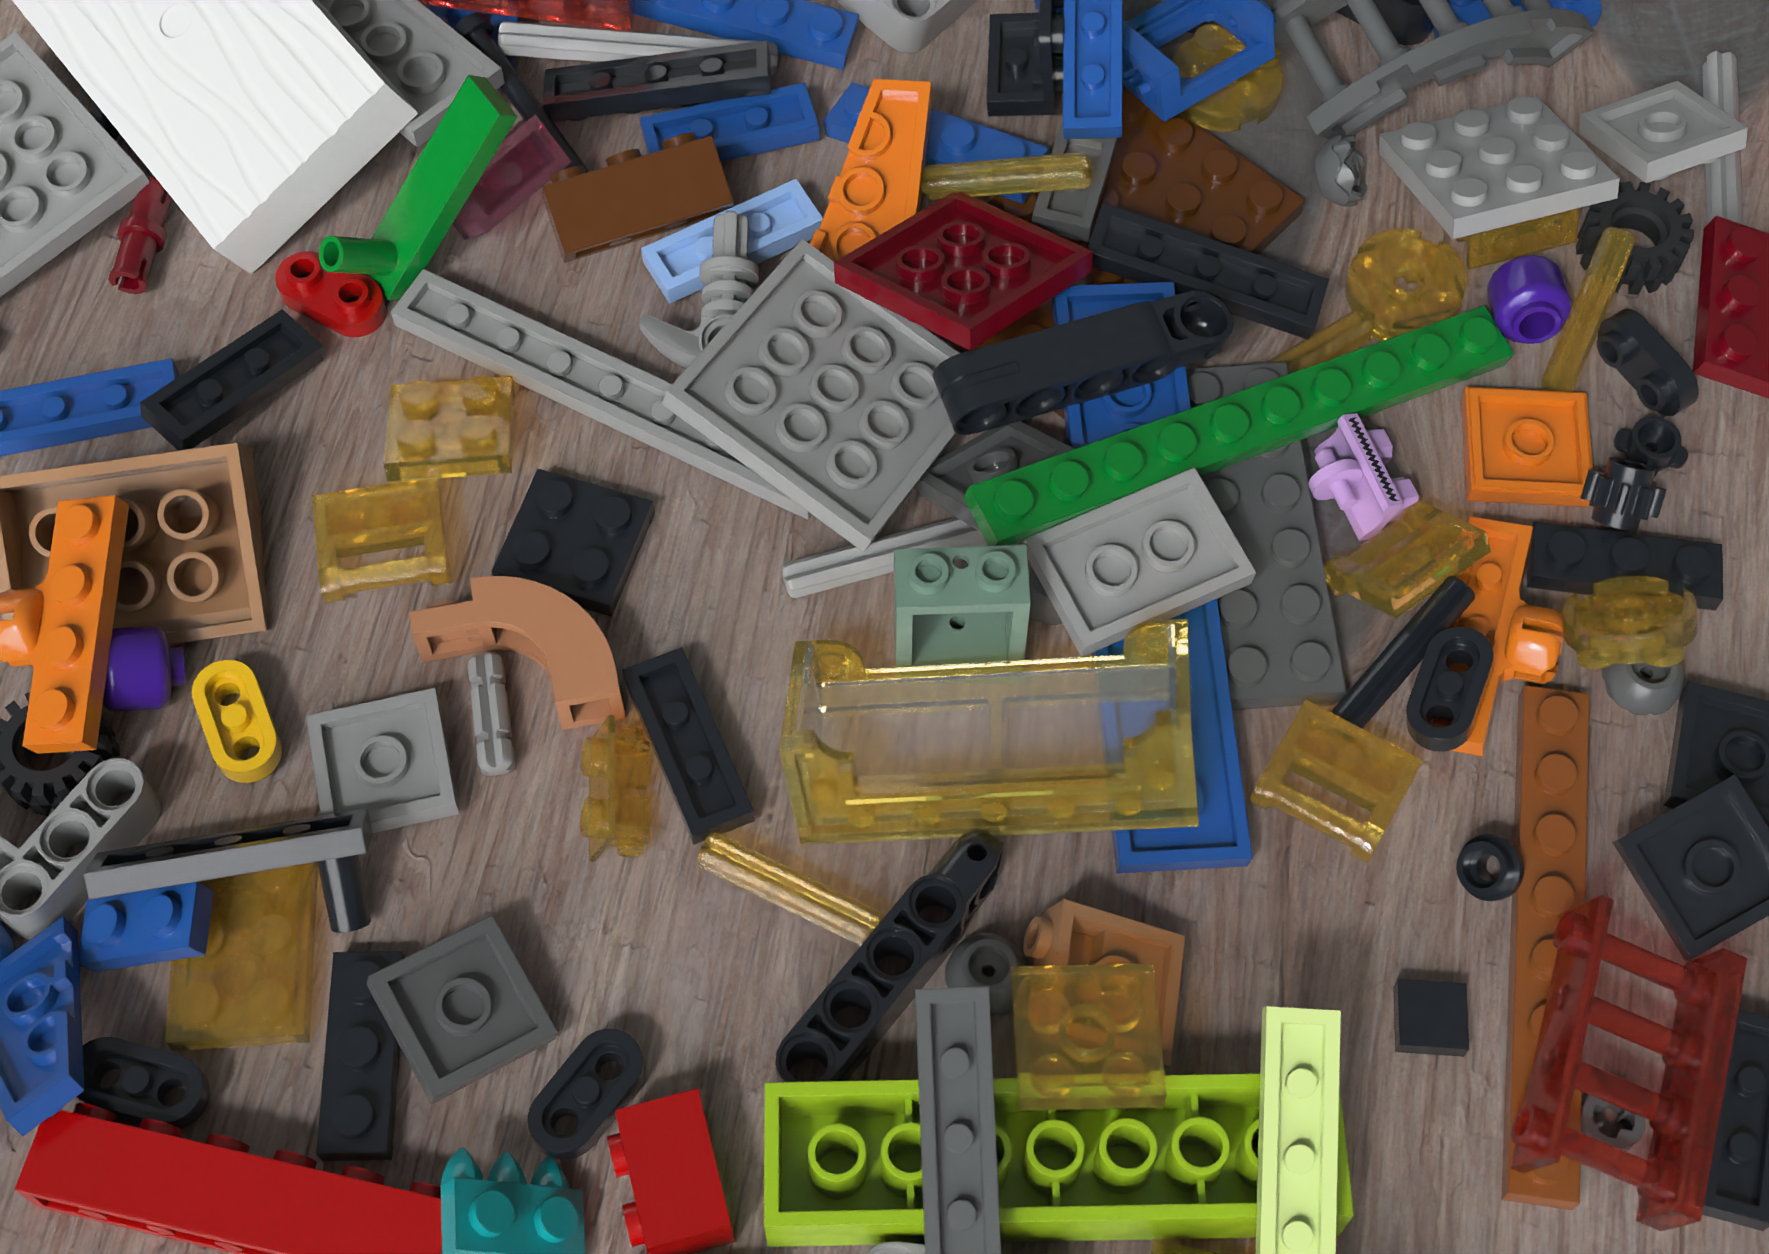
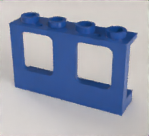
[1034,0,1276,122]

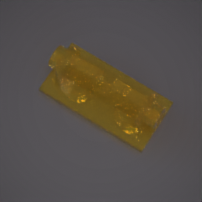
[1456,208,1579,270]
[580,715,650,862]

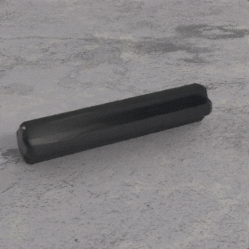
[1330,576,1475,735]

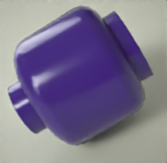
[1487,255,1572,344]
[103,626,185,712]

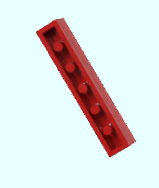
[14,1103,442,1254]

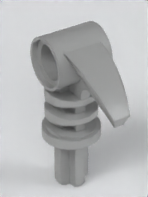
[639,211,759,369]

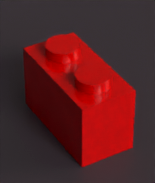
[607,1088,735,1254]

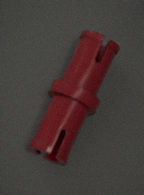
[108,176,173,294]

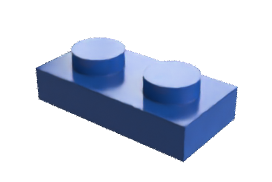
[79,882,214,972]

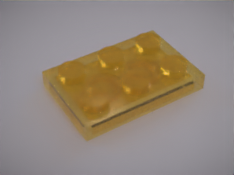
[165,862,318,1051]

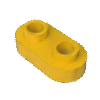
[192,660,282,783]

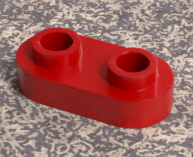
[275,251,387,337]

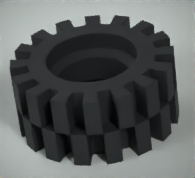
[1576,181,1694,295]
[0,692,120,816]

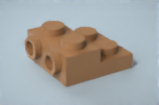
[1014,899,1186,1072]

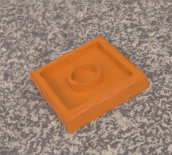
[1461,386,1593,507]

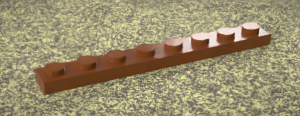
[1501,685,1589,1210]

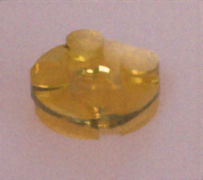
[1172,24,1283,132]
[1344,229,1467,341]
[1562,576,1698,669]

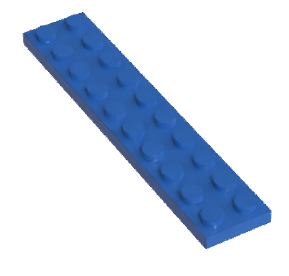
[1051,282,1253,874]

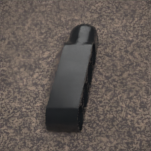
[932,290,1234,435]
[775,829,1004,1082]

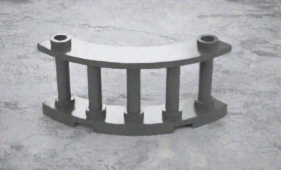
[1271,0,1595,139]

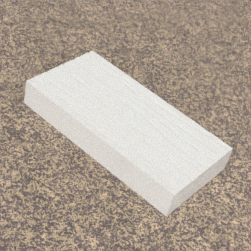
[12,0,418,275]

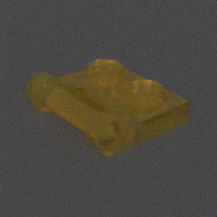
[312,476,452,603]
[1323,500,1491,619]
[1249,699,1423,864]

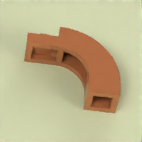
[409,576,626,730]

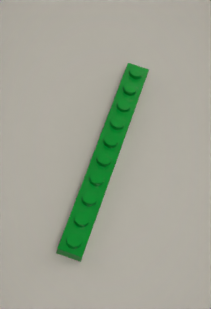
[963,305,1514,546]

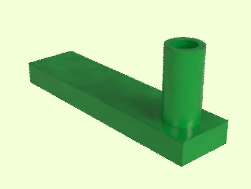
[319,75,518,300]

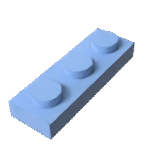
[641,179,823,304]

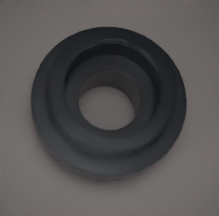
[1456,834,1524,901]

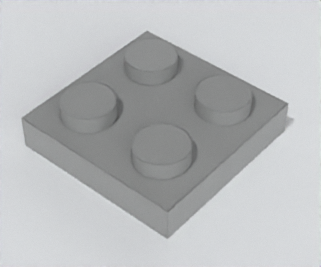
[1579,80,1748,183]
[306,688,460,833]

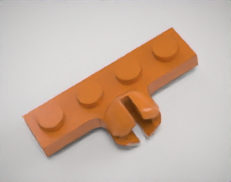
[0,495,129,754]
[1429,516,1565,757]

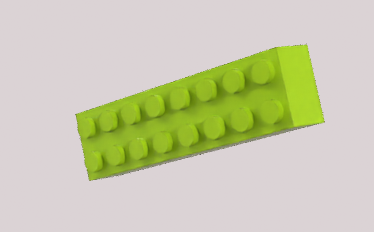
[764,1073,1354,1247]

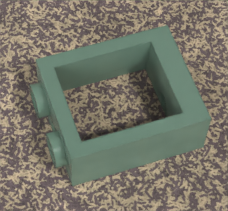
[893,545,1031,678]

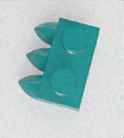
[441,1147,586,1254]

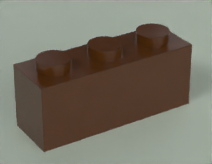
[542,132,734,263]

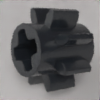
[1581,457,1667,531]

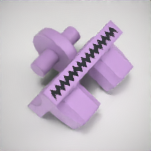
[1308,413,1419,541]

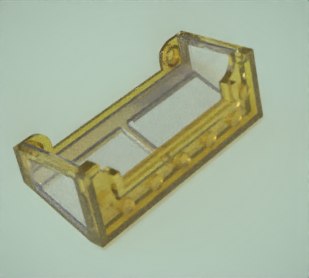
[779,619,1199,845]

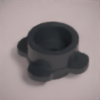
[1613,417,1688,479]

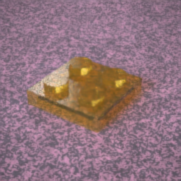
[383,376,515,482]
[1010,963,1167,1110]

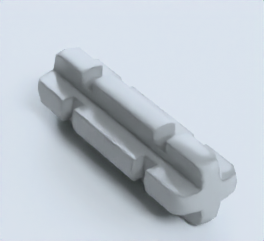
[467,653,516,776]

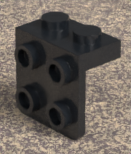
[986,0,1064,117]

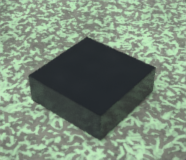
[1393,979,1469,1057]

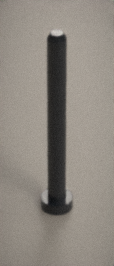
[454,12,590,173]

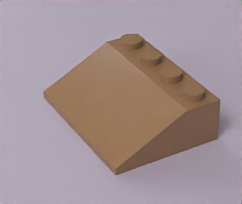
[0,442,268,668]

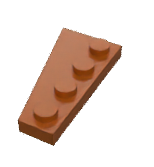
[810,79,934,262]

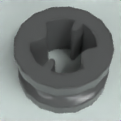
[1581,1087,1645,1158]

